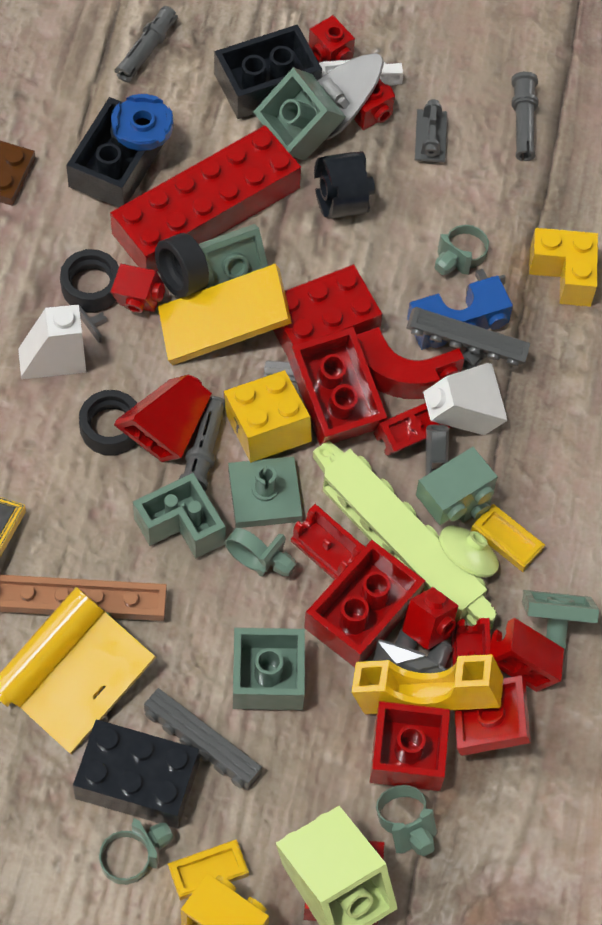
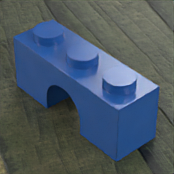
[407,275,513,350]

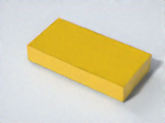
[471,504,545,572]
[168,839,249,901]

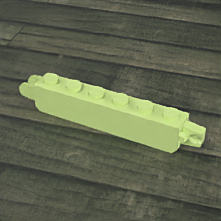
[313,441,497,630]

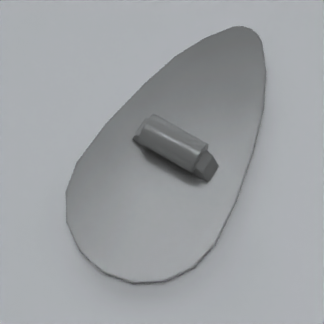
[318,53,384,140]

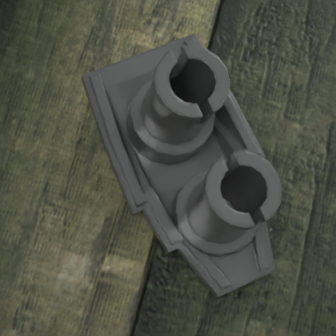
[373,628,453,673]

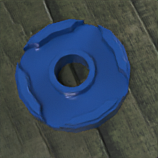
[111,94,174,151]

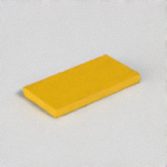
[158,263,292,365]

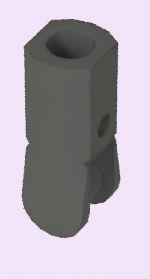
[425,425,449,476]

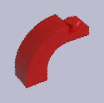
[357,327,465,399]

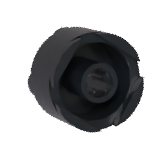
[314,151,375,219]

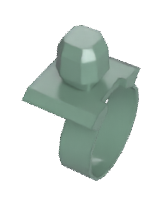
[434,225,489,275]
[225,528,297,577]
[376,785,437,856]
[99,818,173,885]

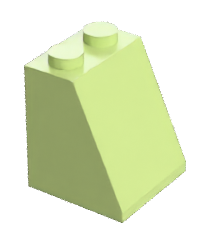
[276,806,398,925]

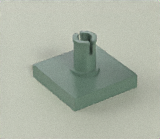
[199,224,268,288]
[228,457,303,528]
[522,590,599,649]

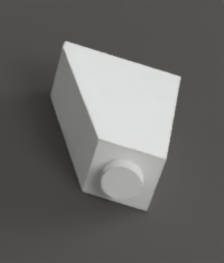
[18,304,86,380]
[423,363,508,435]

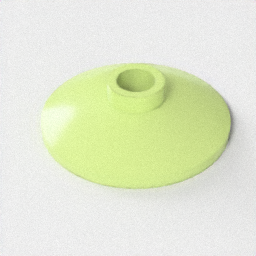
[439,525,499,578]

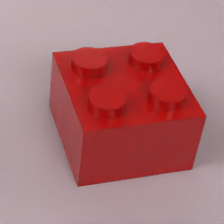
[369,701,450,791]

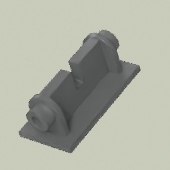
[414,99,447,163]

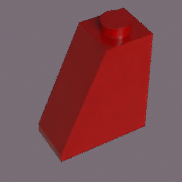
[114,374,212,462]

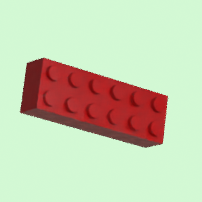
[110,125,301,272]

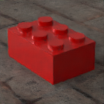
[273,264,383,357]
[288,327,387,446]
[304,540,426,668]

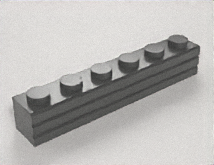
[406,307,531,366]
[144,688,262,791]

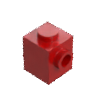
[308,15,355,62]
[354,78,395,130]
[111,263,165,313]
[402,587,459,650]

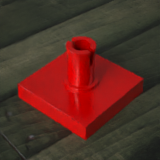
[455,675,531,756]

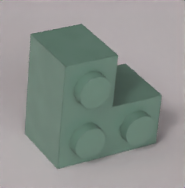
[416,447,498,525]
[133,473,226,559]

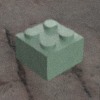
[253,67,346,161]
[233,628,305,710]

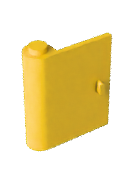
[0,587,156,754]

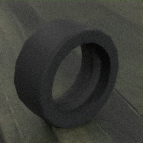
[155,233,209,298]
[60,249,119,312]
[79,390,137,456]

